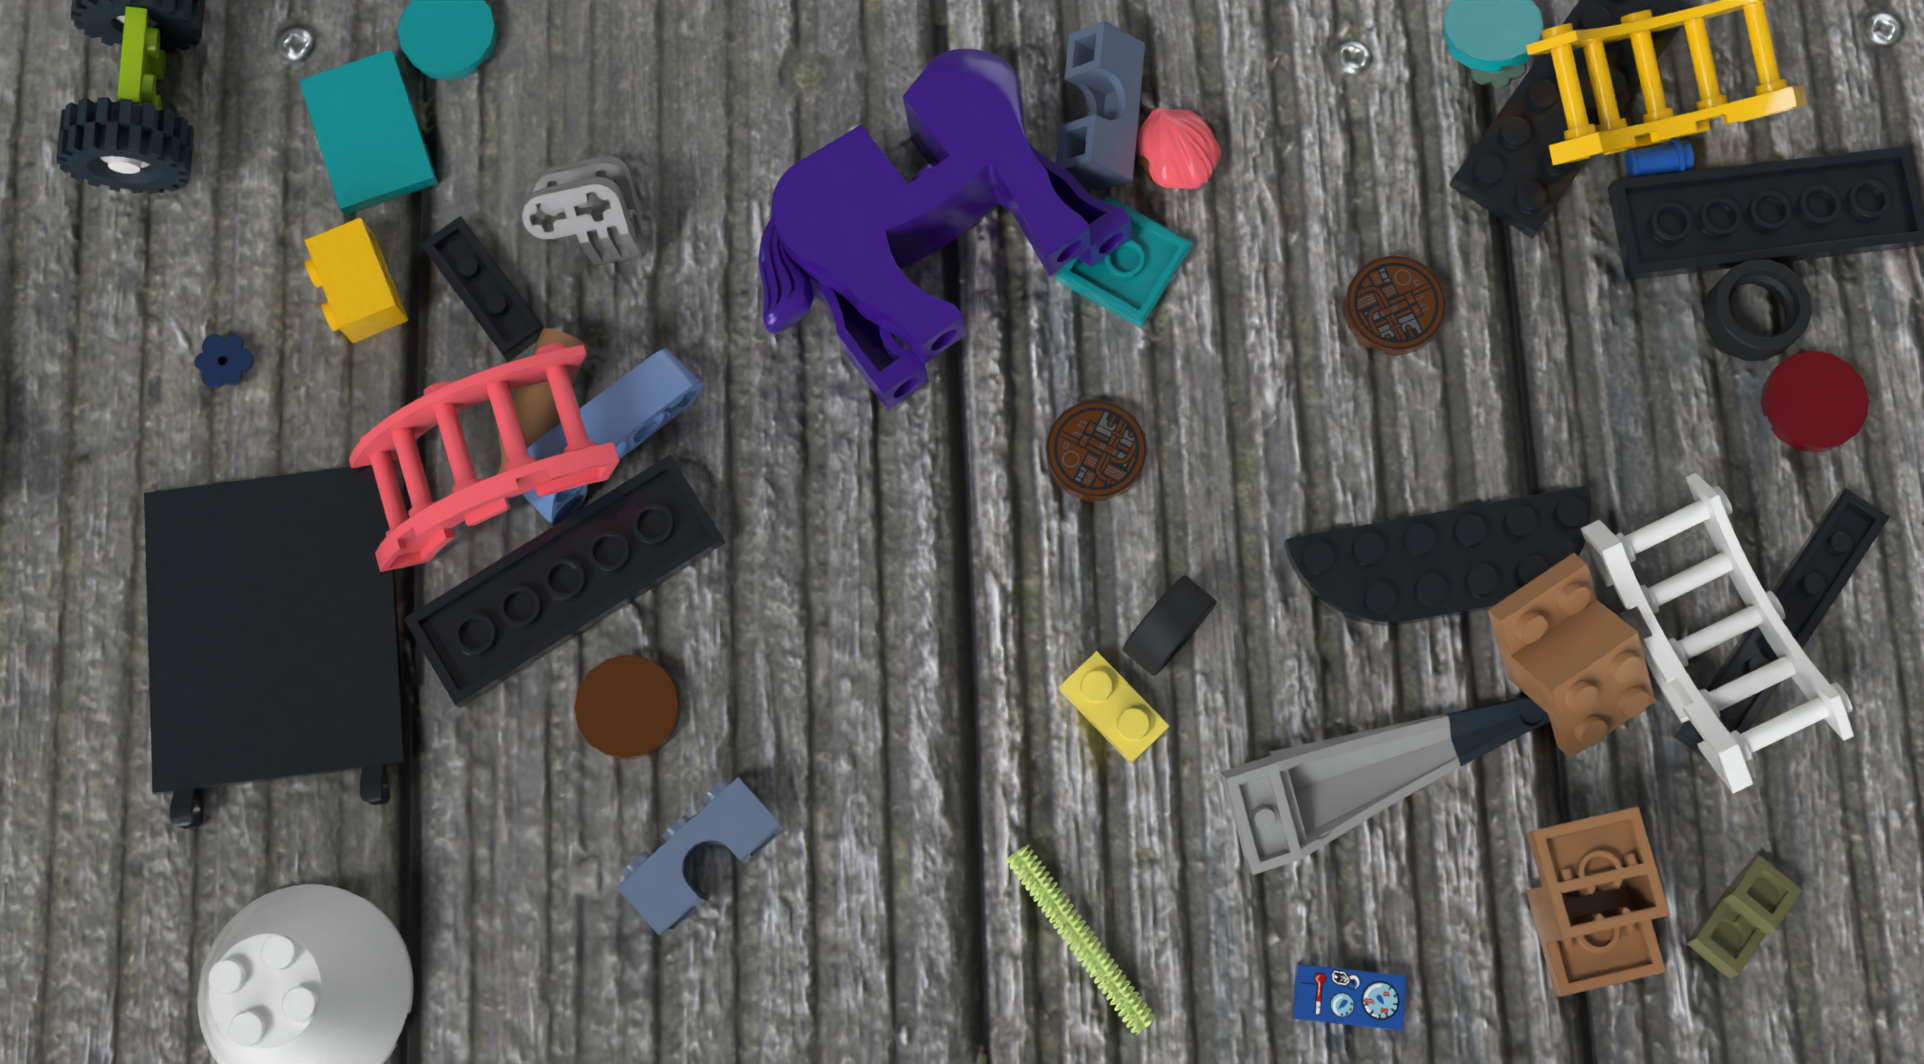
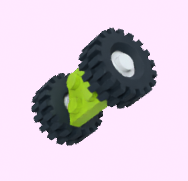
[56,0,205,193]

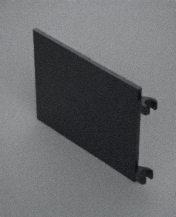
[144,465,407,829]

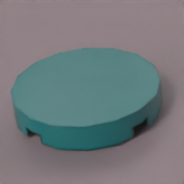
[398,0,498,81]
[1441,0,1543,72]

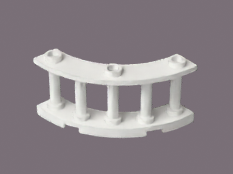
[1581,473,1854,793]

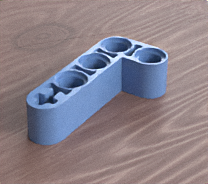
[522,348,703,526]

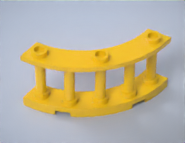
[1526,0,1808,165]

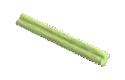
[1005,844,1156,1036]

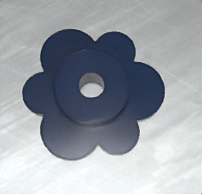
[194,334,254,389]

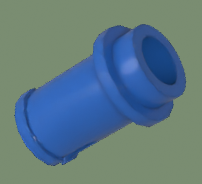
[1625,137,1694,178]

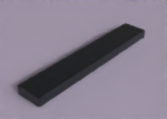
[1675,487,1890,759]

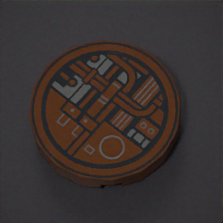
[1343,255,1447,356]
[1045,400,1147,502]

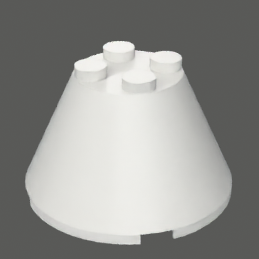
[197,884,414,1064]

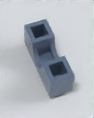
[1056,21,1145,191]
[617,777,785,937]

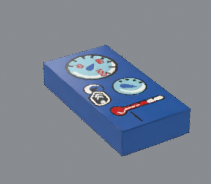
[1292,964,1406,1031]

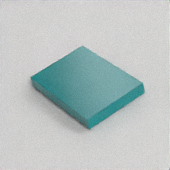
[299,49,439,215]

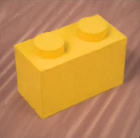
[304,217,409,343]

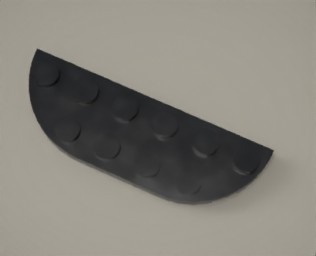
[1284,485,1591,626]

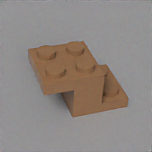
[1488,553,1655,759]
[1526,807,1670,997]

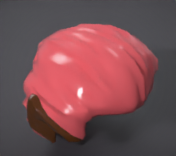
[1136,108,1221,189]

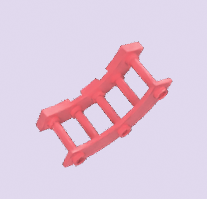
[349,343,619,572]

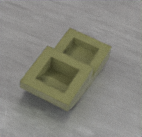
[1686,855,1802,979]

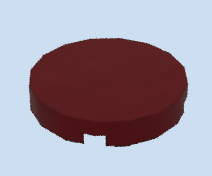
[1761,350,1869,453]

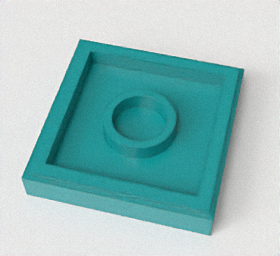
[1056,194,1193,329]

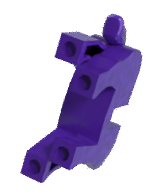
[758,48,1131,410]

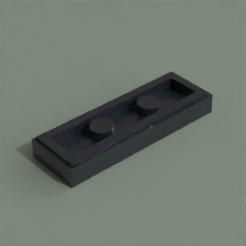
[420,216,545,362]

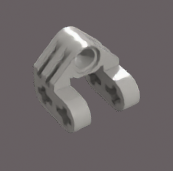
[522,156,645,266]

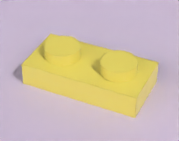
[1059,651,1170,764]

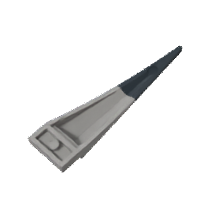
[1221,696,1550,875]

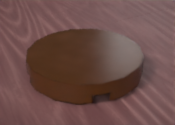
[574,655,681,761]

